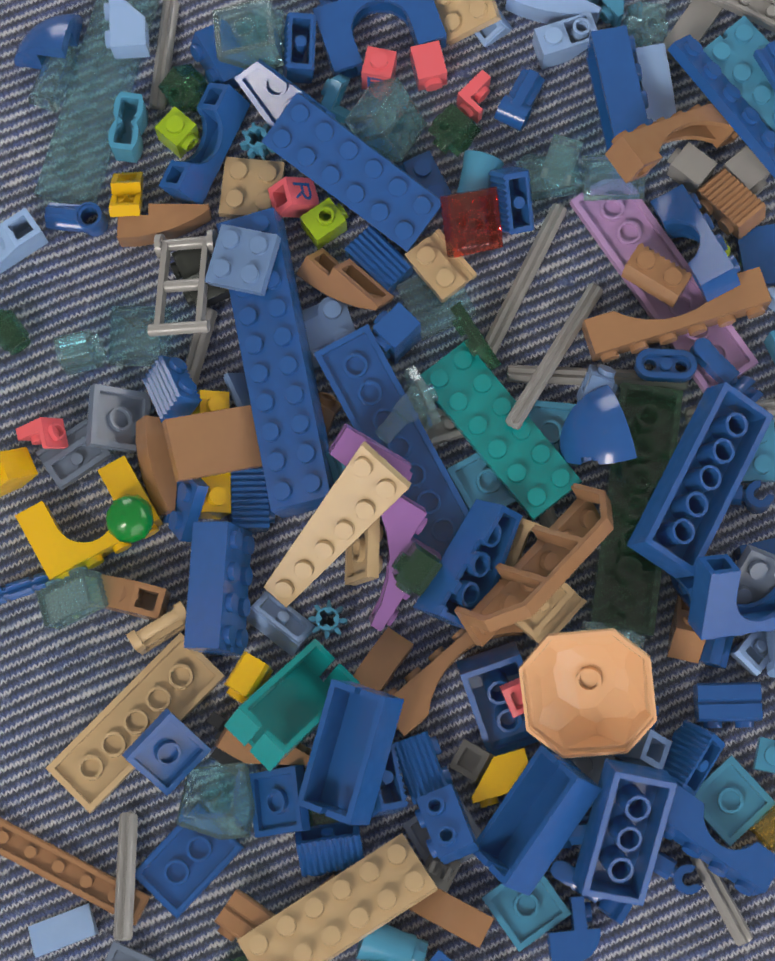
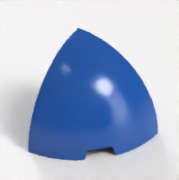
[14,14,83,70]
[560,385,637,465]

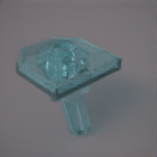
[375,365,442,443]

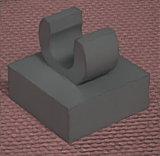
[424,854,461,892]

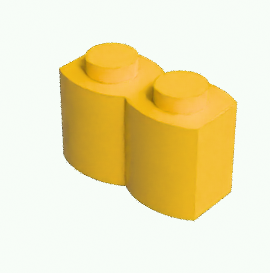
[224,651,273,704]

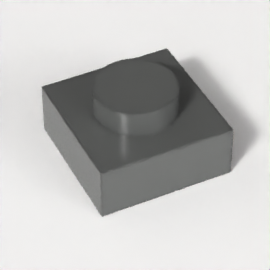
[449,739,494,783]

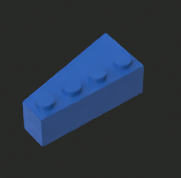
[413,499,523,630]

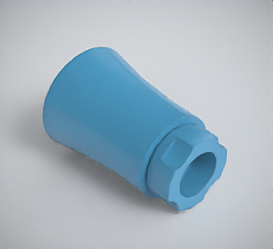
[453,150,504,220]
[355,924,428,961]

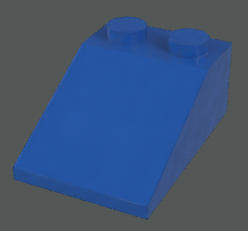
[456,641,539,757]

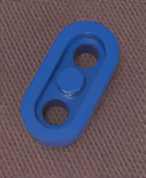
[634,348,697,383]

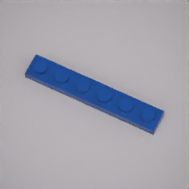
[667,34,775,178]

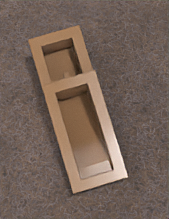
[117,204,212,247]
[296,248,394,311]
[136,415,177,516]
[409,888,494,948]

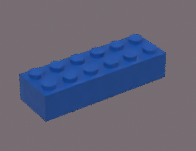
[261,92,446,252]
[627,382,774,579]

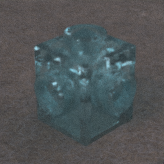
[623,1,668,48]

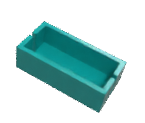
[224,639,360,771]

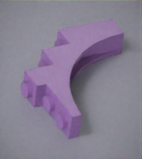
[329,423,441,632]

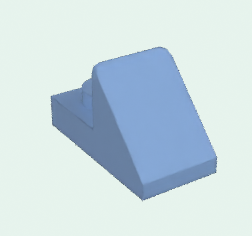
[730,631,769,676]

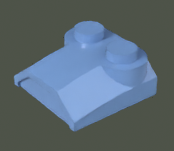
[302,297,356,371]

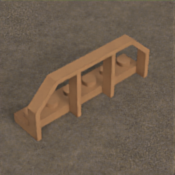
[454,483,614,647]

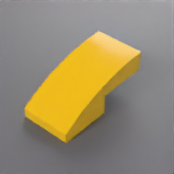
[109,172,144,217]

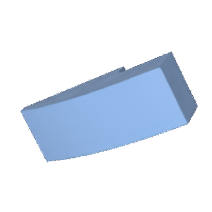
[505,0,601,25]
[633,43,676,122]

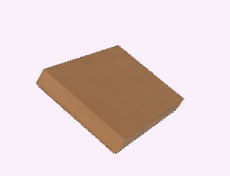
[162,405,262,482]

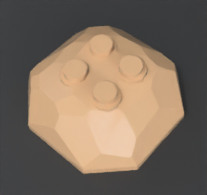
[519,628,657,758]

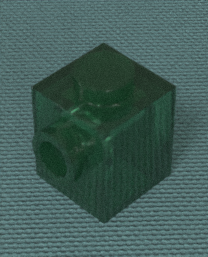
[392,542,443,597]

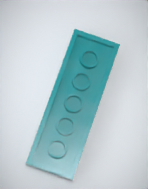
[418,340,582,521]

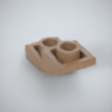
[353,627,414,691]

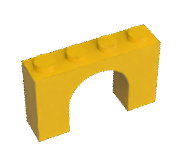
[15,455,163,585]

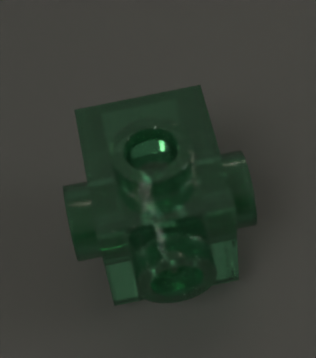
[158,63,208,113]
[428,103,481,157]

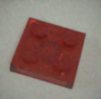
[440,187,503,258]

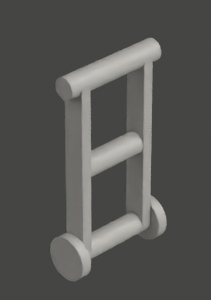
[147,229,218,337]

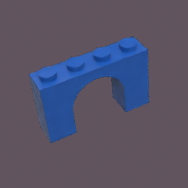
[312,0,447,79]
[688,554,775,640]

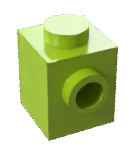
[154,106,200,159]
[300,197,348,250]

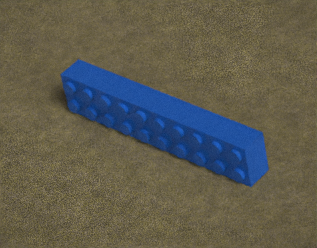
[216,207,334,518]

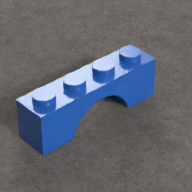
[159,82,251,204]
[650,184,741,302]
[663,785,775,896]

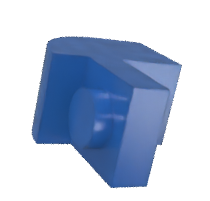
[546,896,601,961]

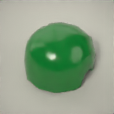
[106,494,154,543]

